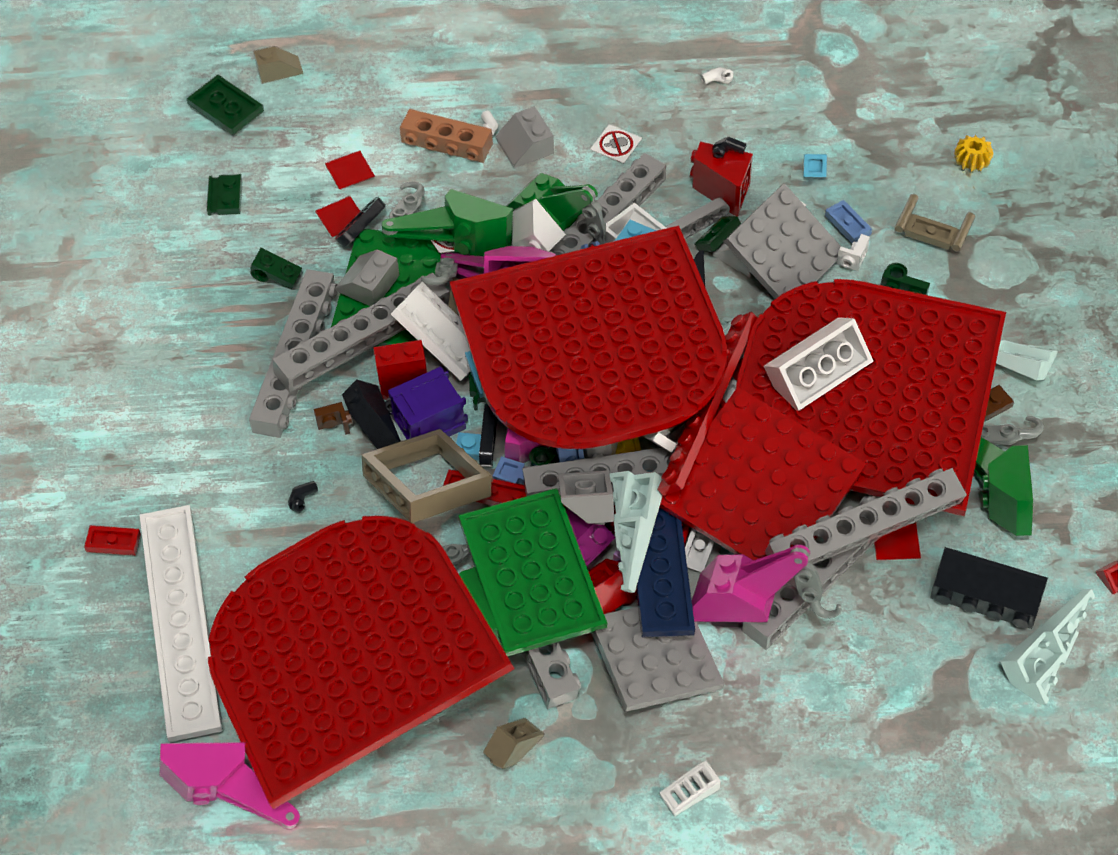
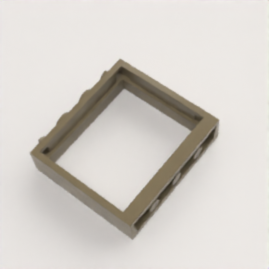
[362,429,493,524]

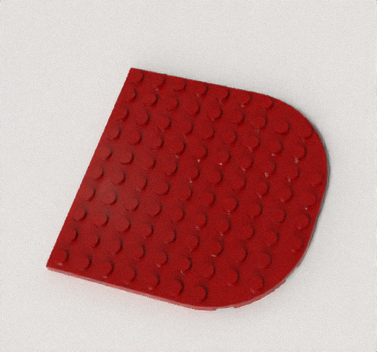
[449,225,727,449]
[736,279,1006,516]
[208,515,514,809]

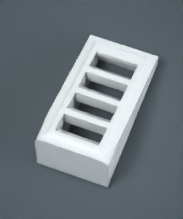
[659,760,721,817]

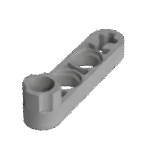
[665,198,730,239]

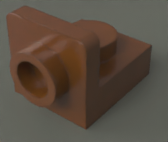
[314,402,353,435]

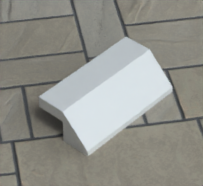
[391,282,470,381]

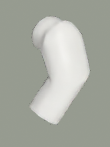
[700,67,734,85]
[481,111,498,136]

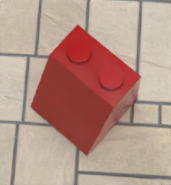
[690,141,753,216]
[373,340,427,400]

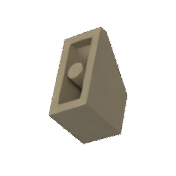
[253,46,303,84]
[483,718,545,769]

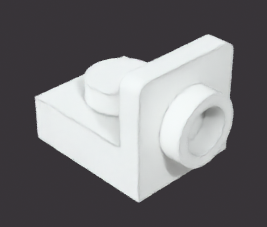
[837,234,870,271]

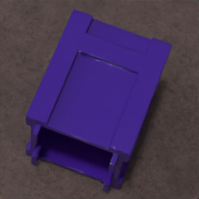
[388,366,468,440]

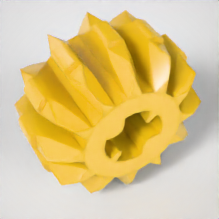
[954,134,993,172]

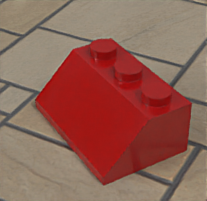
[588,558,637,614]

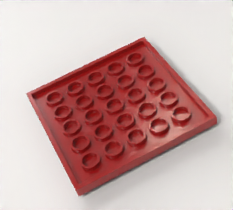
[659,387,867,561]

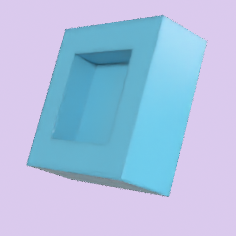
[803,154,827,177]
[456,432,481,460]

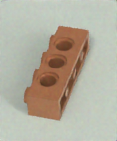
[400,109,493,163]

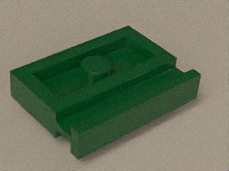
[207,174,242,216]

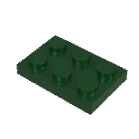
[186,74,264,135]

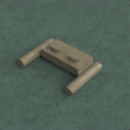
[895,194,975,251]

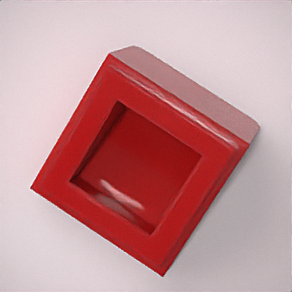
[1095,561,1118,594]

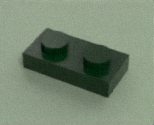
[695,216,741,252]

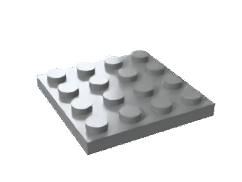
[723,183,841,299]
[592,607,724,712]

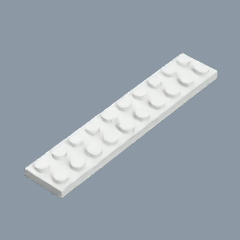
[140,505,222,742]

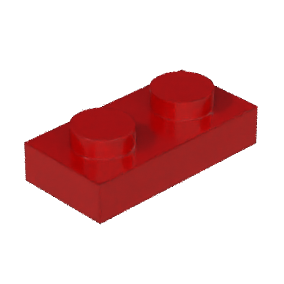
[84,525,141,556]

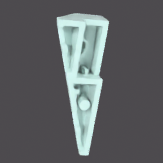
[996,339,1057,381]
[609,471,663,593]
[1000,589,1095,705]

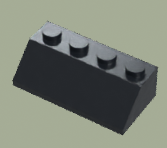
[930,547,1048,629]

